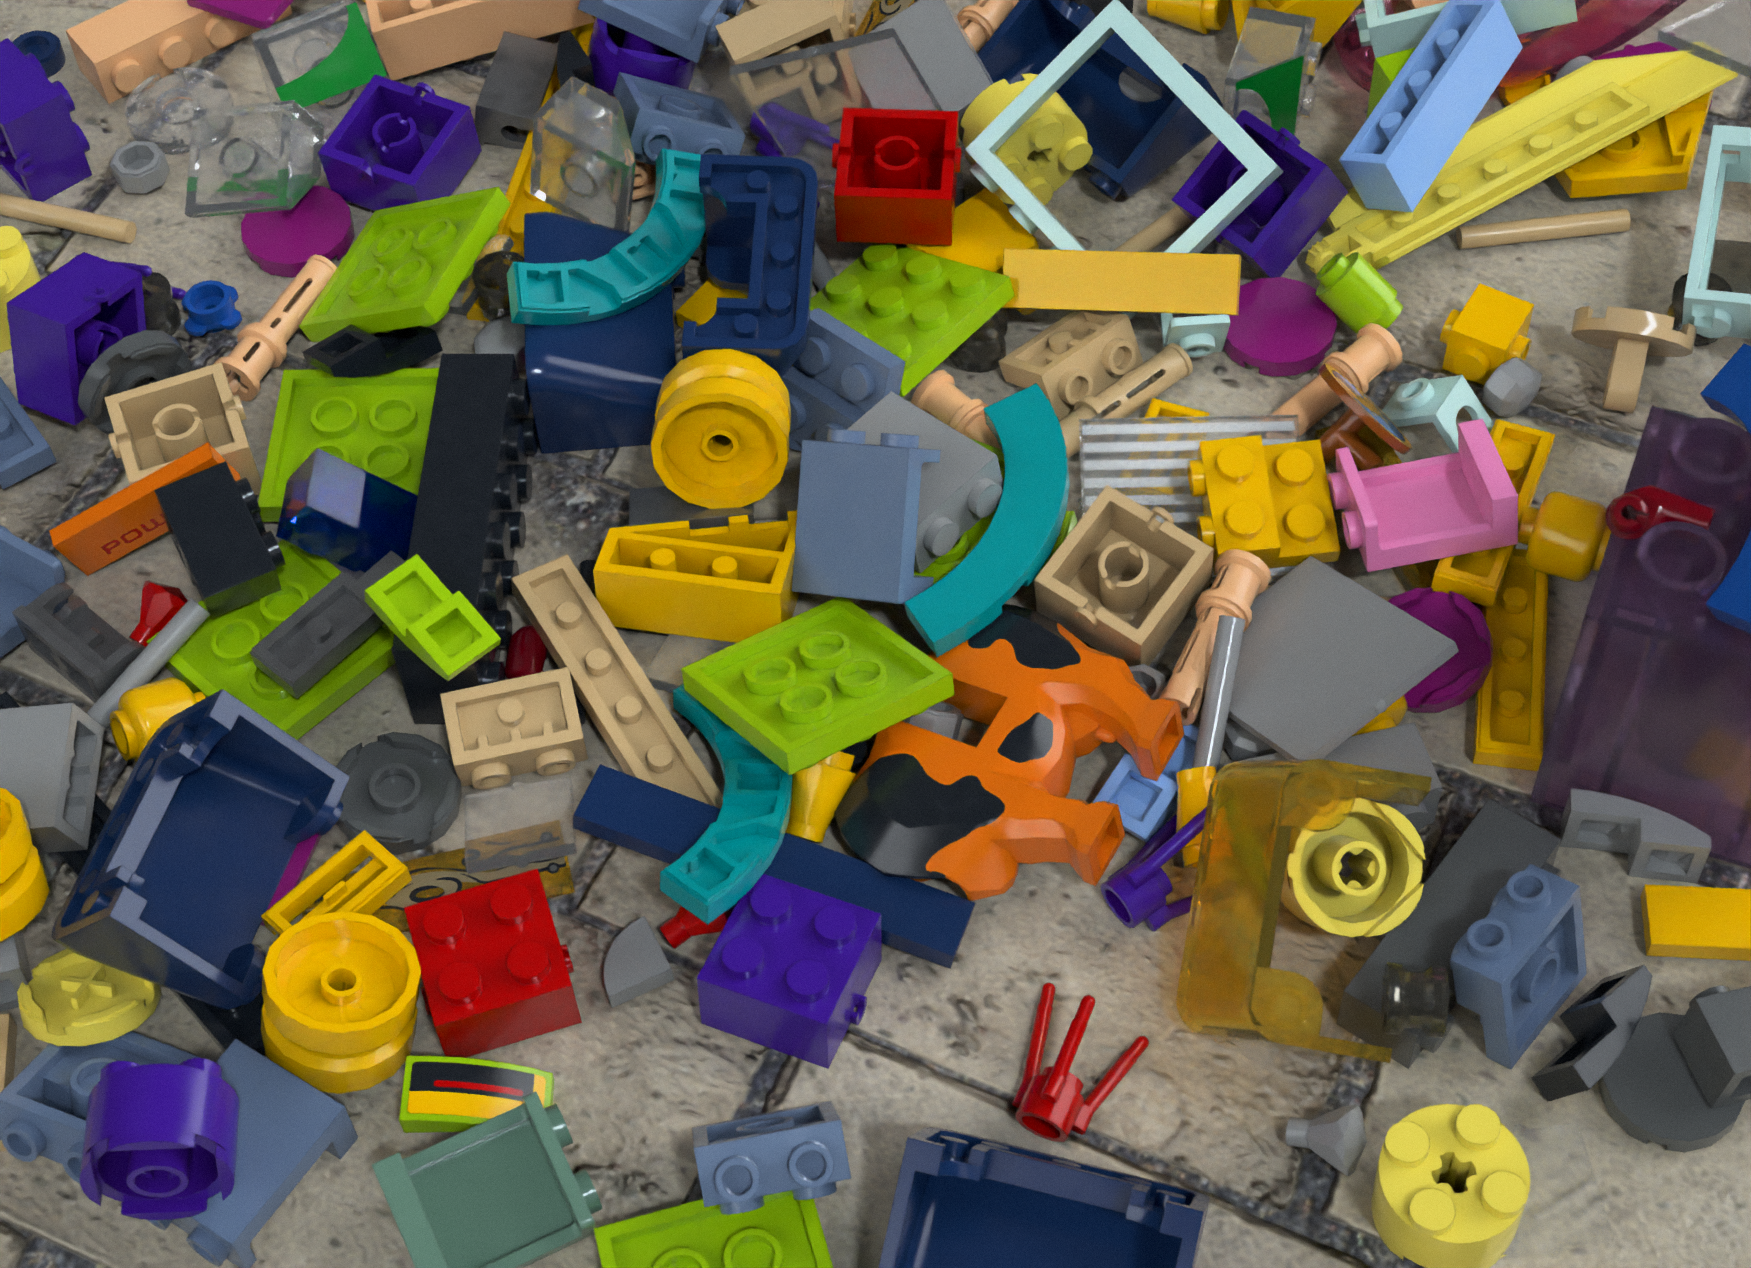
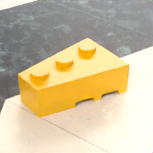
[593,510,800,643]

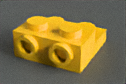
[1187,435,1341,575]

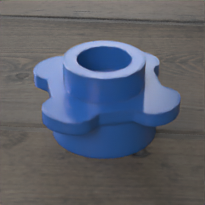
[181,280,242,336]

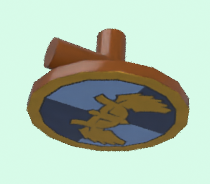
[1318,364,1412,471]

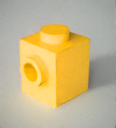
[1440,283,1534,385]

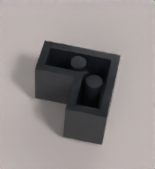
[154,461,286,619]

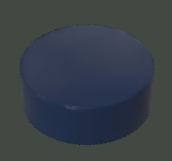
[12,30,66,78]

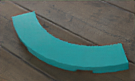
[507,148,706,325]
[904,383,1070,657]
[660,684,792,925]

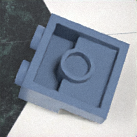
[613,72,746,165]
[781,308,906,451]
[1450,864,1587,1070]
[0,1031,200,1183]
[692,1101,851,1214]

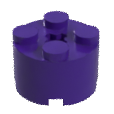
[587,17,696,101]
[80,1058,240,1220]

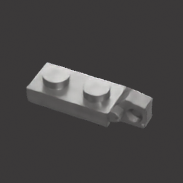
[250,550,406,699]

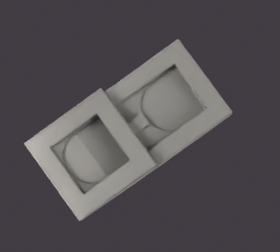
[1560,788,1712,883]

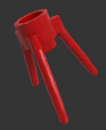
[1012,983,1149,1142]

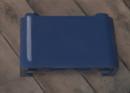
[978,0,1228,200]
[682,154,818,378]
[524,211,686,454]
[51,689,350,1010]
[878,1127,1210,1268]

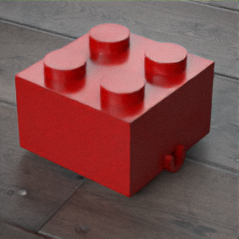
[832,107,962,246]
[404,868,582,1058]

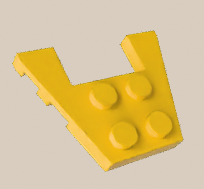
[1498,57,1719,198]

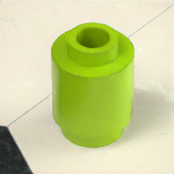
[1315,252,1403,333]

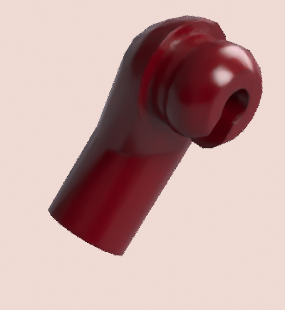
[1605,485,1716,543]
[504,625,548,679]

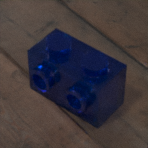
[276,448,418,573]

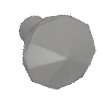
[1286,1104,1367,1176]

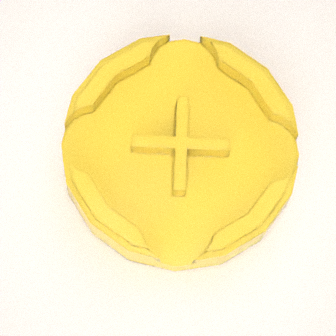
[17,948,162,1046]

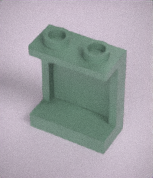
[372,1091,603,1268]

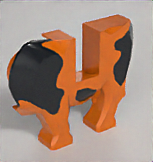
[834,604,1184,901]

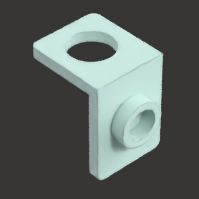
[1160,313,1230,357]
[1382,375,1494,453]

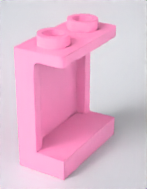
[1327,419,1518,572]

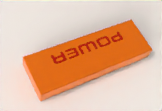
[49,442,241,576]

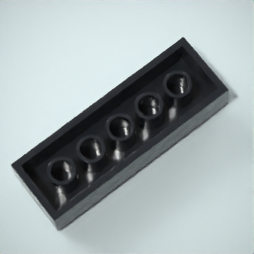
[392,354,539,725]

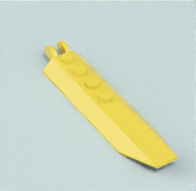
[1305,48,1738,275]

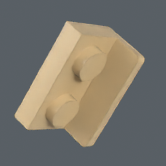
[998,311,1143,421]
[440,667,588,789]

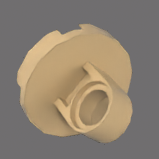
[1571,306,1697,413]

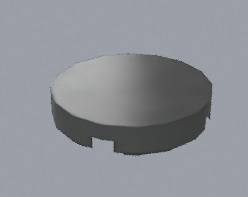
[78,330,191,434]
[336,732,462,855]
[1599,1012,1745,1153]

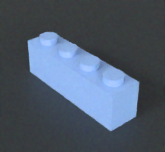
[1339,0,1523,212]

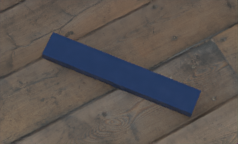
[573,764,975,969]

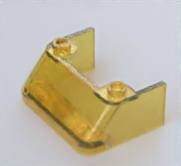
[1176,759,1432,1068]

